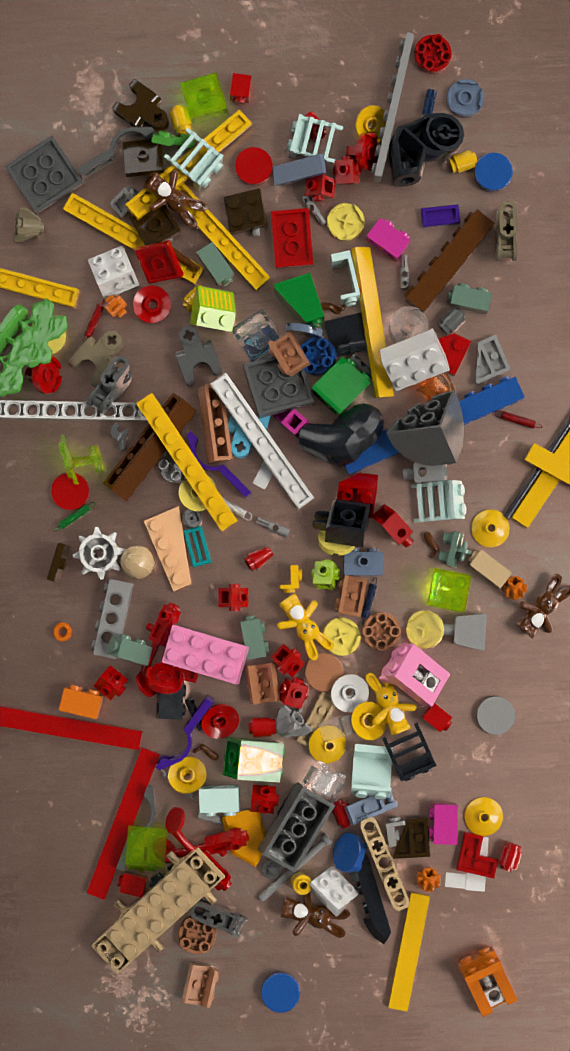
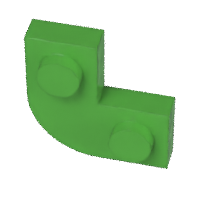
[152,131,197,148]

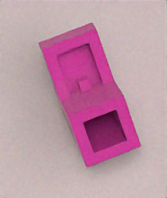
[272,409,310,438]

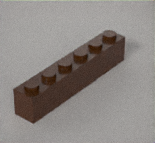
[405,209,495,315]
[103,393,196,501]

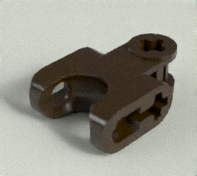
[111,79,169,133]

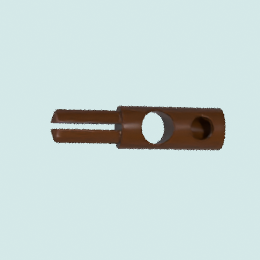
[173,247,200,272]

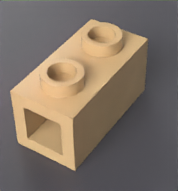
[468,549,512,589]

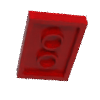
[271,208,314,269]

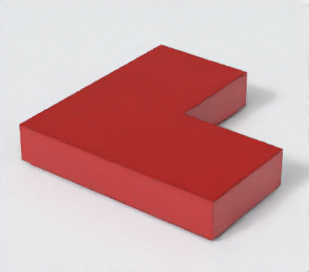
[456,831,498,879]

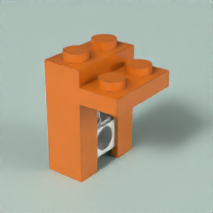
[458,947,518,1017]

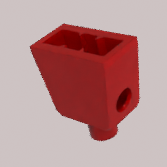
[371,504,414,548]

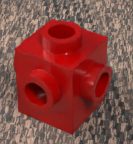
[333,156,362,185]
[304,174,336,202]
[218,584,248,611]
[270,643,305,678]
[93,665,128,701]
[279,677,309,709]
[251,785,279,814]

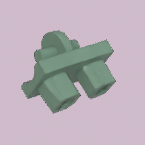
[438,531,472,568]

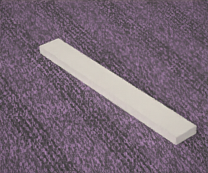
[210,373,314,509]

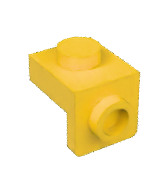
[279,565,302,593]

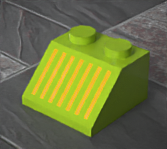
[189,285,236,332]

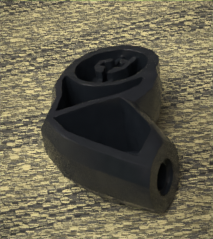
[389,113,464,187]
[299,403,384,467]

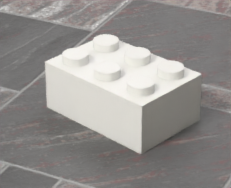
[380,329,450,391]

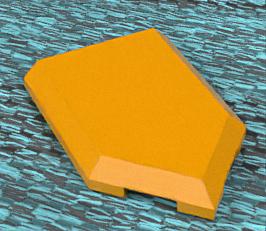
[221,808,266,867]

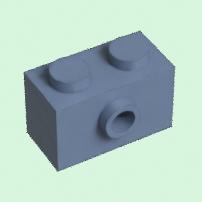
[344,548,383,576]

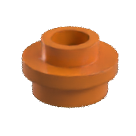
[53,622,72,642]

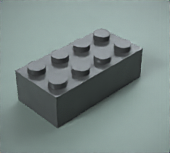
[258,782,335,873]

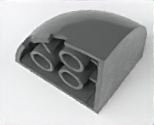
[387,390,464,466]

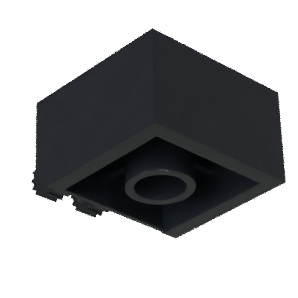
[312,499,370,548]

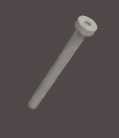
[258,833,333,902]

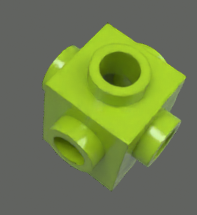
[311,559,340,590]

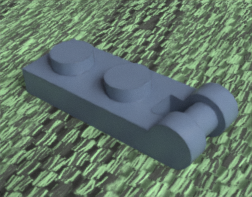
[344,788,398,825]

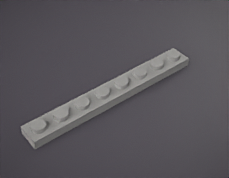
[371,32,414,183]

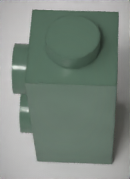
[197,242,235,287]
[447,283,492,314]
[241,615,269,660]
[107,634,153,666]

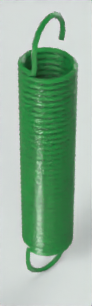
[54,502,95,531]

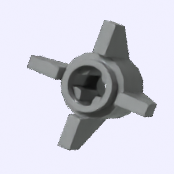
[276,704,312,738]

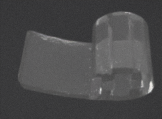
[319,714,355,741]

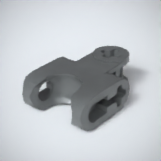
[175,326,222,386]
[86,356,132,414]
[190,897,248,937]

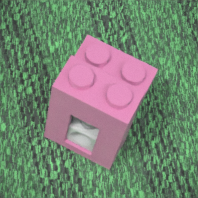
[379,643,450,706]

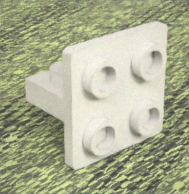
[310,866,359,917]

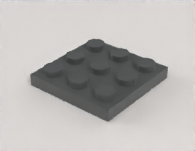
[5,136,84,214]
[243,357,315,418]

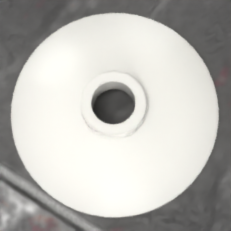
[331,674,369,712]

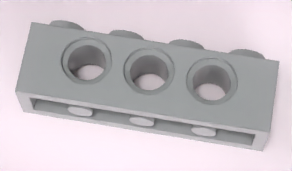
[91,579,134,659]

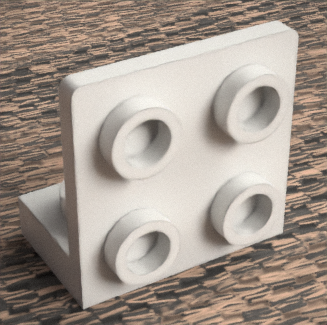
[88,246,139,300]

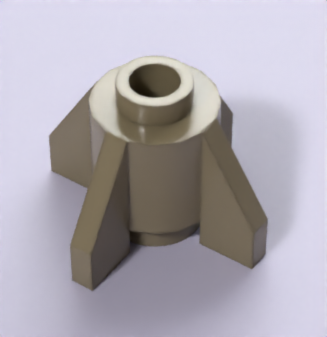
[13,207,44,242]

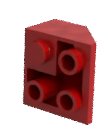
[337,472,378,518]

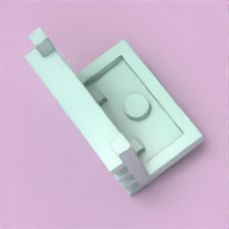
[286,114,343,164]
[164,128,224,191]
[411,480,466,523]

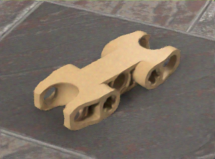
[359,816,409,911]

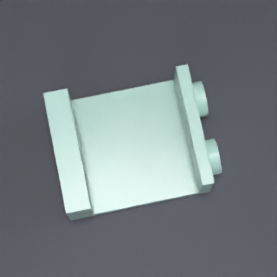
[330,250,360,307]
[351,744,394,800]

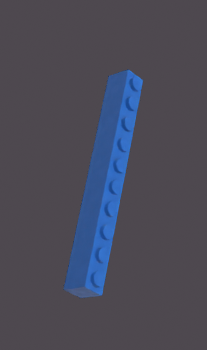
[344,376,525,476]

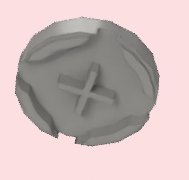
[477,696,515,735]

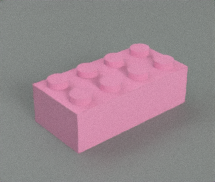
[162,625,249,684]

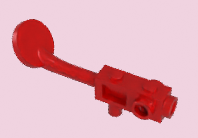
[135,602,181,697]
[165,807,232,891]
[152,827,249,864]

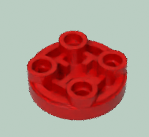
[414,34,452,74]

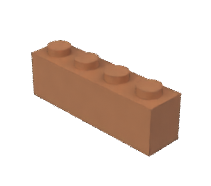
[198,384,233,464]

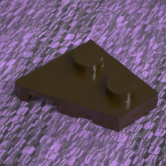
[393,817,430,859]

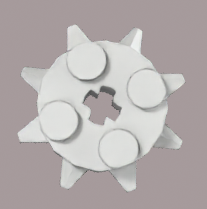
[73,527,126,580]

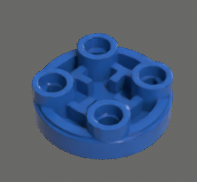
[474,153,513,192]
[300,337,337,376]
[333,833,368,873]
[261,972,300,1013]

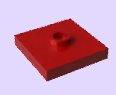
[134,240,184,284]

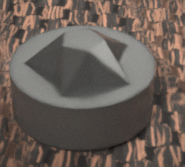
[181,509,202,528]
[262,859,282,879]

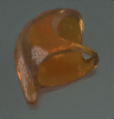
[416,372,456,402]

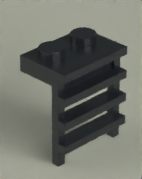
[382,723,437,782]

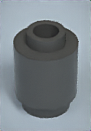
[437,307,466,335]

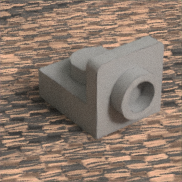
[109,187,139,218]
[384,816,405,847]

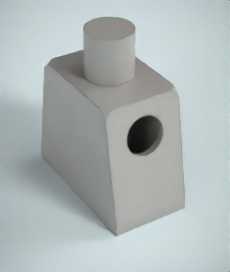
[403,463,448,484]
[443,614,487,651]

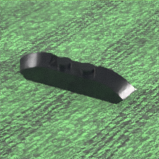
[350,854,391,944]

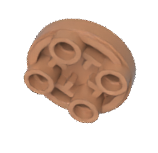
[362,612,401,651]
[305,653,344,692]
[178,916,217,954]

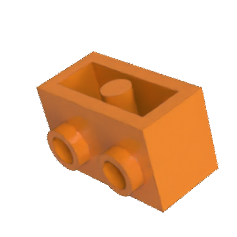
[59,684,104,719]

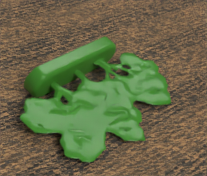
[0,298,68,397]

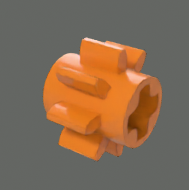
[104,294,128,318]
[503,576,527,600]
[417,868,441,892]

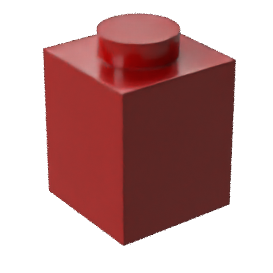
[230,73,252,105]
[422,703,453,732]
[117,871,148,898]

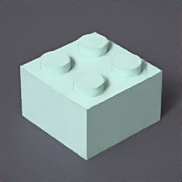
[199,785,240,816]

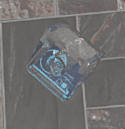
[232,309,281,362]

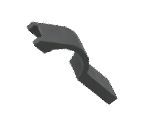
[77,127,155,179]
[116,785,157,871]

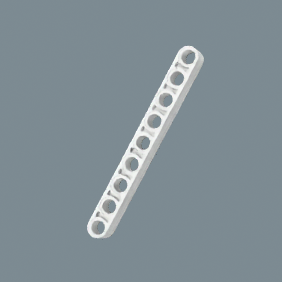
[0,400,148,422]

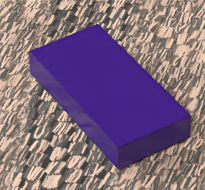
[421,204,461,228]

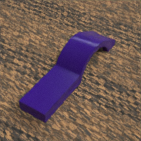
[187,431,251,498]
[156,694,214,770]

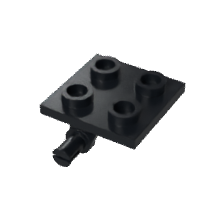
[324,312,367,358]

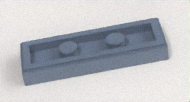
[272,154,326,186]

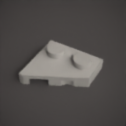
[475,335,511,385]

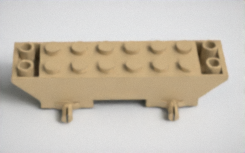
[91,847,225,975]

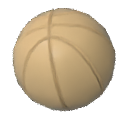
[120,545,154,579]

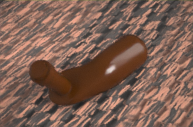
[320,302,345,314]
[424,532,439,558]
[192,744,219,761]

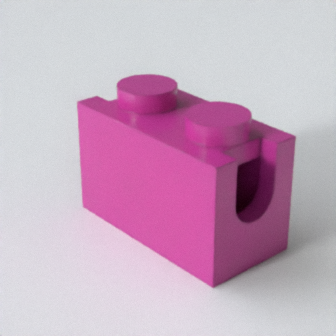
[366,218,411,262]
[429,803,458,845]

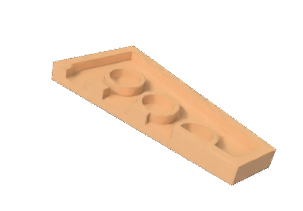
[144,506,191,592]

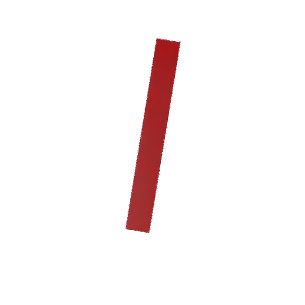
[0,706,143,750]
[87,747,160,900]

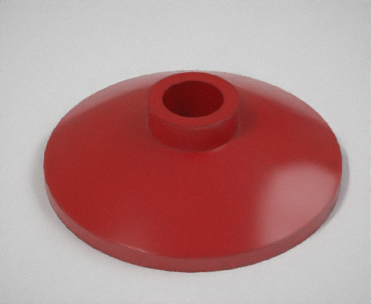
[133,285,171,323]
[201,704,239,739]

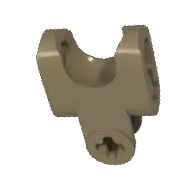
[495,201,517,261]
[68,331,123,388]

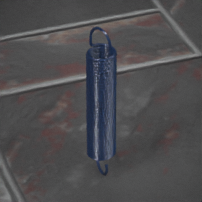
[361,577,377,625]

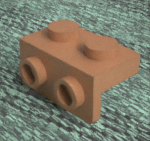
[268,331,310,377]
[335,575,367,617]
[245,662,280,705]
[181,963,219,1009]

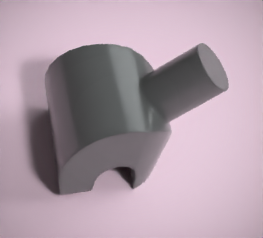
[110,422,129,450]

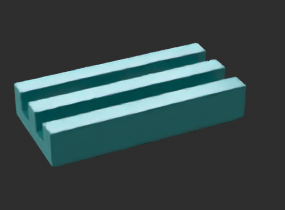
[183,526,212,568]

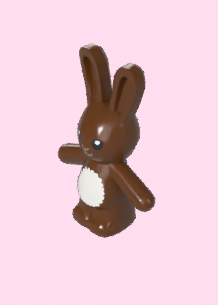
[142,170,207,228]
[516,574,570,639]
[280,892,350,938]

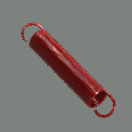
[83,299,104,343]
[495,410,542,429]

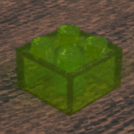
[180,72,228,125]

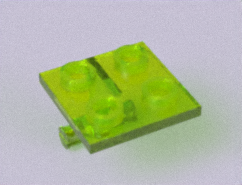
[59,434,104,484]
[427,568,472,613]
[125,826,167,872]

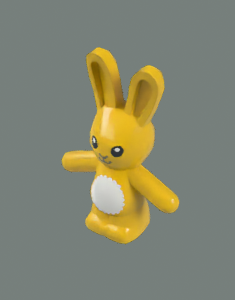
[277,594,334,661]
[365,673,417,736]

